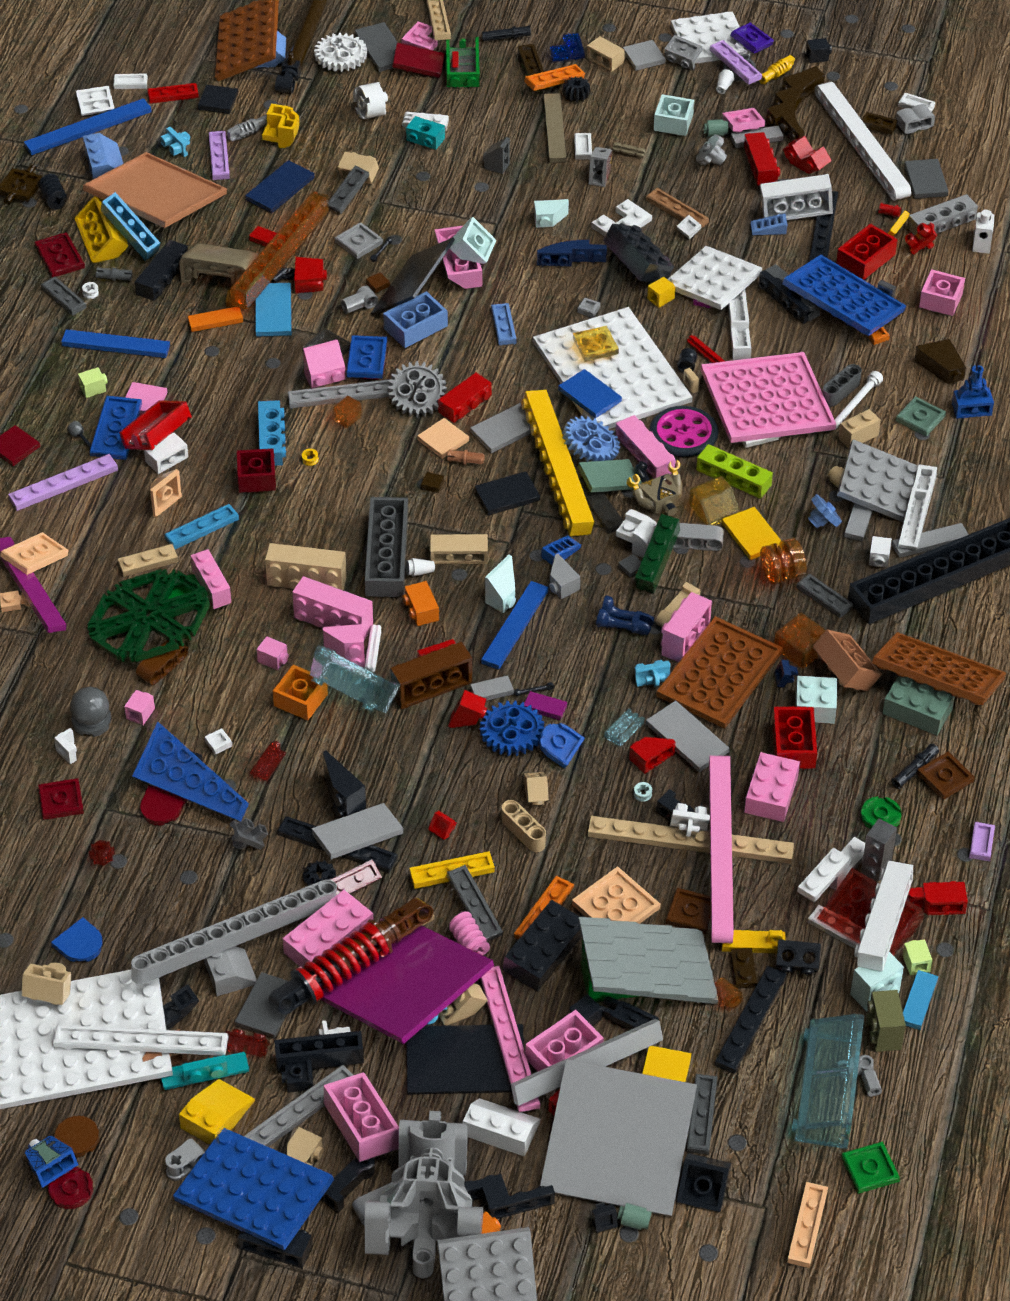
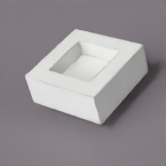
[677,215,701,239]
[205,729,232,754]

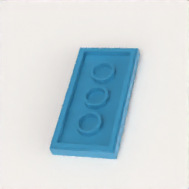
[256,283,292,337]

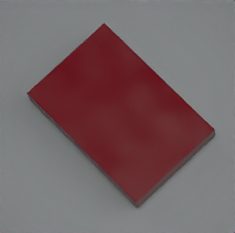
[392,43,444,78]
[34,232,85,278]

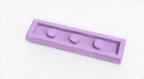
[710,40,762,85]
[209,131,230,180]

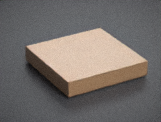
[417,418,469,459]

